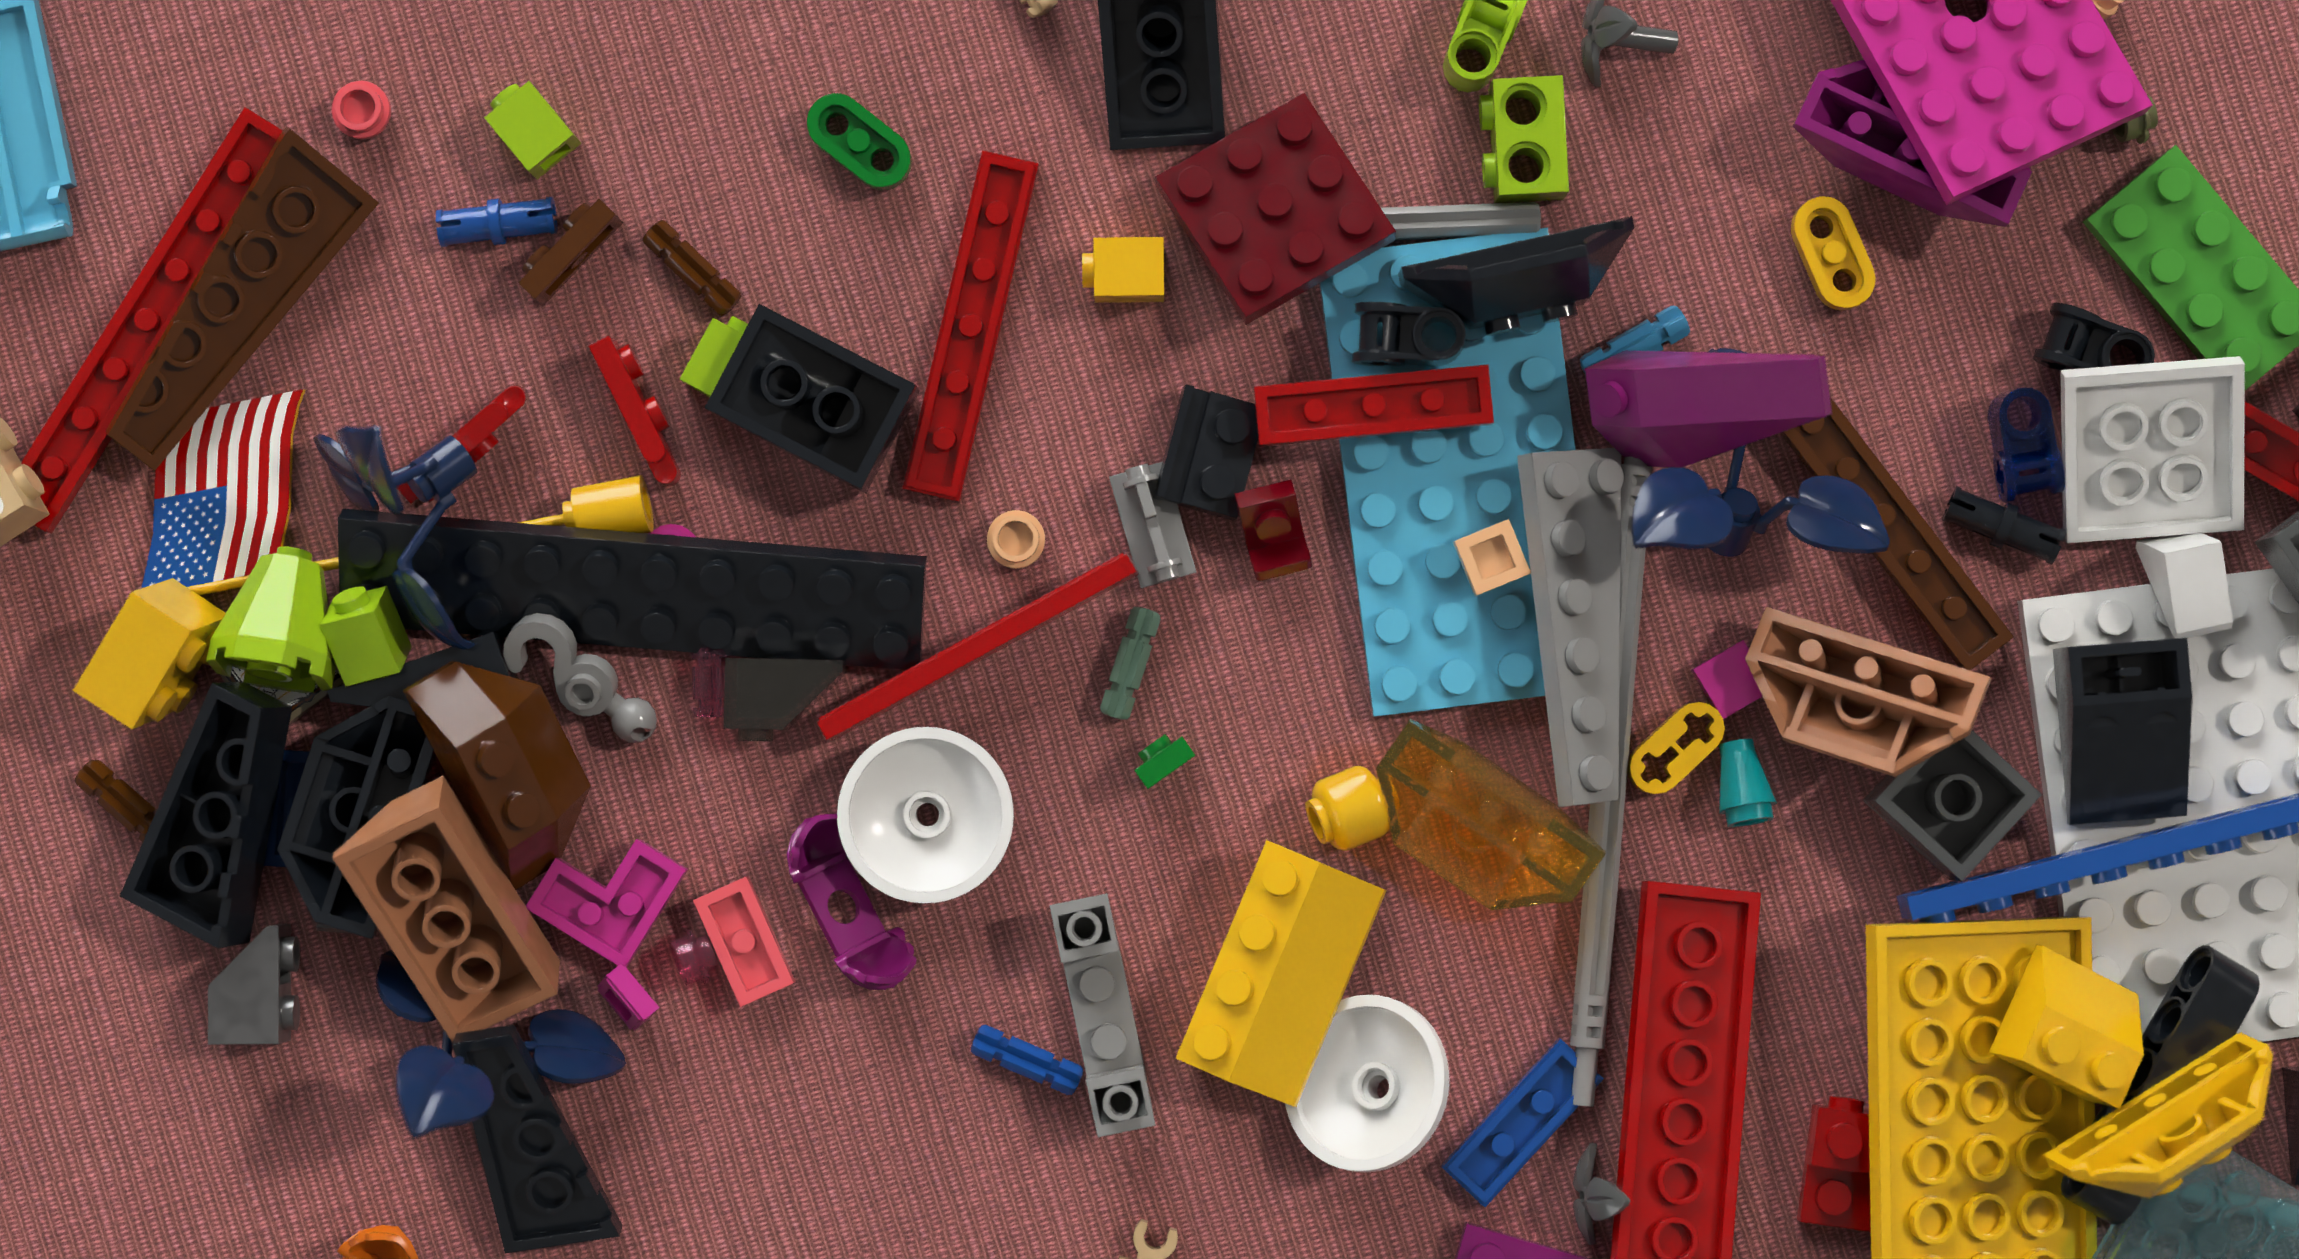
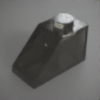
[723,658,847,742]

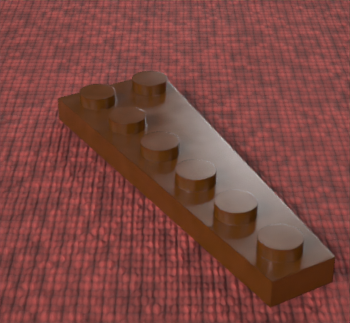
[106,127,379,471]

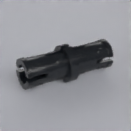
[1942,486,2066,565]

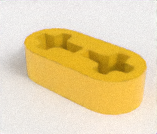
[1627,702,1725,794]

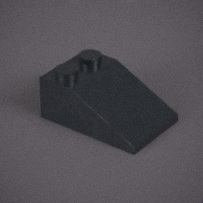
[1098,0,1225,150]
[705,304,920,494]

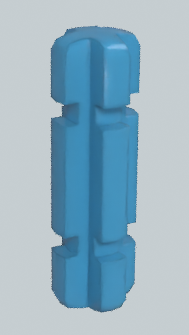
[1580,306,1690,376]

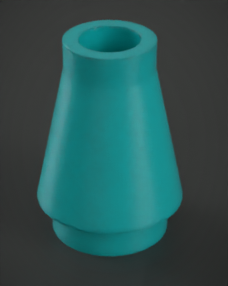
[1719,739,1777,827]

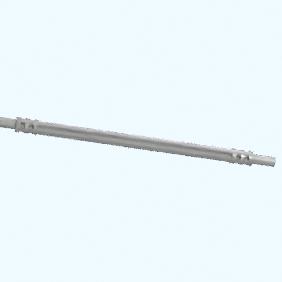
[1570,457,1653,1107]

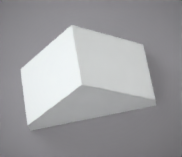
[2135,533,2233,639]

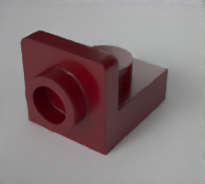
[1235,479,1312,581]

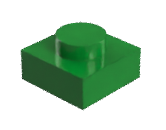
[1134,734,1196,789]

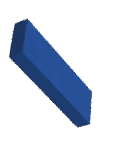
[1441,1038,1604,1207]

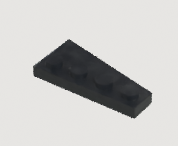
[452,1025,623,1254]

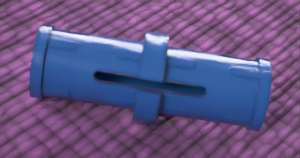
[435,197,558,247]

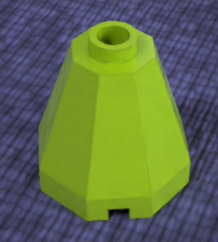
[206,546,336,693]

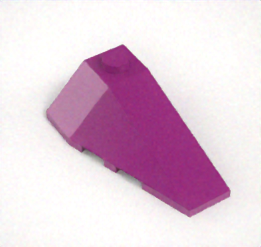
[1585,350,1832,468]

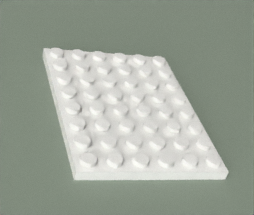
[2017,568,2299,1042]

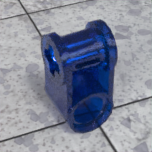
[1987,388,2065,503]

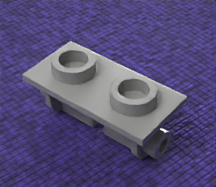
[1109,461,1197,588]

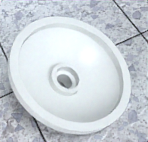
[837,727,1014,903]
[1285,995,1449,1173]

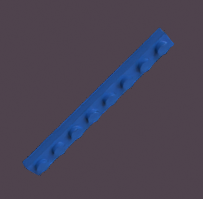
[1896,793,2299,923]

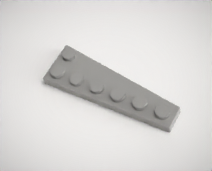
[1517,448,1624,807]

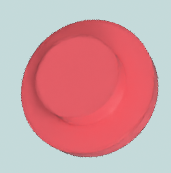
[332,81,391,140]

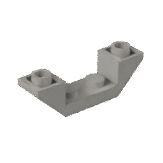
[1049,893,1156,1137]

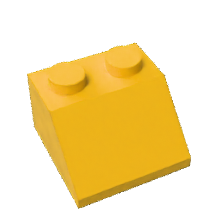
[1989,944,2144,1109]

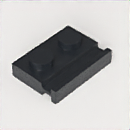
[1153,384,1258,521]

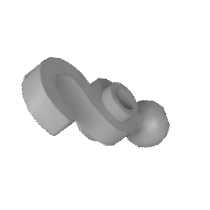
[503,613,657,743]

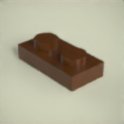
[518,199,623,306]

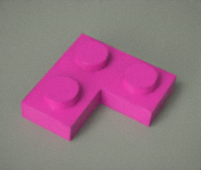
[526,839,688,968]

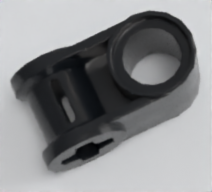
[1352,302,1466,366]
[2033,302,2155,372]

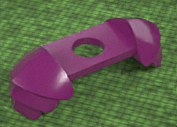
[786,814,917,990]

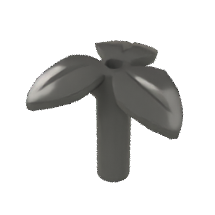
[1580,0,1678,87]
[1572,1143,1630,1245]

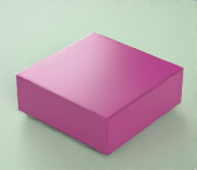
[1691,640,1762,719]
[597,963,660,1031]

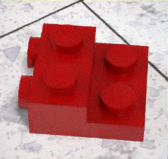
[1797,1096,1871,1232]

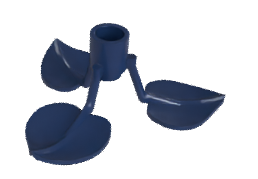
[1632,348,1890,557]
[313,426,477,650]
[376,950,626,1139]

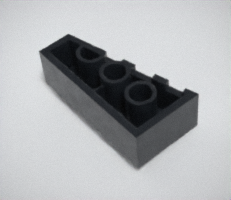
[120,682,292,948]

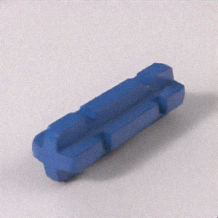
[971,1025,1083,1095]

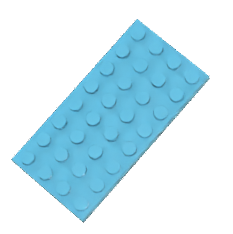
[1320,228,1576,717]

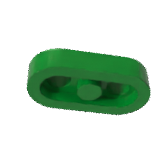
[807,93,912,190]

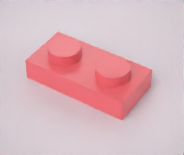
[693,876,796,1007]

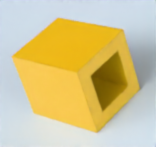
[1082,237,1164,303]

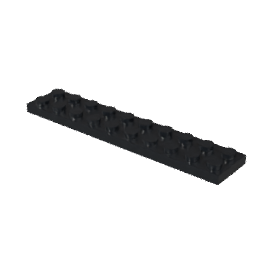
[338,509,927,670]

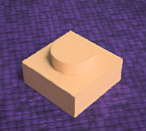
[1453,519,1531,596]

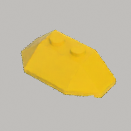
[2043,1032,2273,1198]

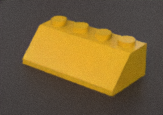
[1176,840,1387,1107]

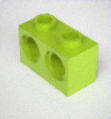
[1479,75,1569,203]

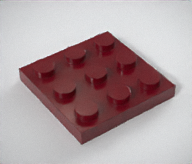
[1155,93,1396,325]

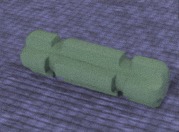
[1100,606,1161,720]

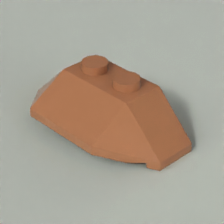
[1745,607,1991,777]

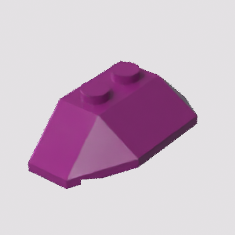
[1792,59,2032,227]

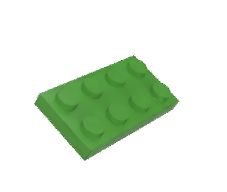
[2083,145,2299,390]

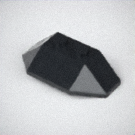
[1398,216,1635,336]
[277,696,436,940]

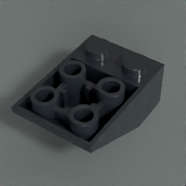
[2053,638,2192,825]

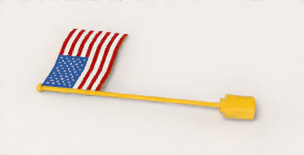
[142,389,654,595]

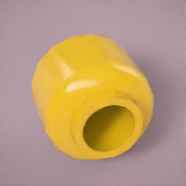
[1305,765,1397,851]

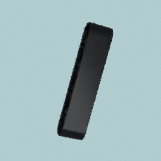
[2061,945,2260,1225]

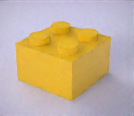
[73,578,226,730]

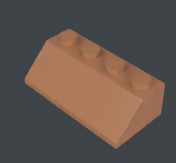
[333,776,560,1043]

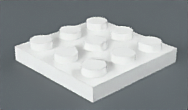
[2061,356,2245,543]

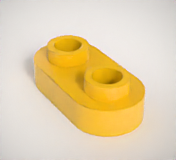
[1791,196,1876,311]

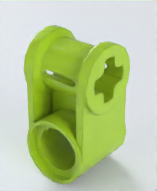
[1443,0,1528,93]

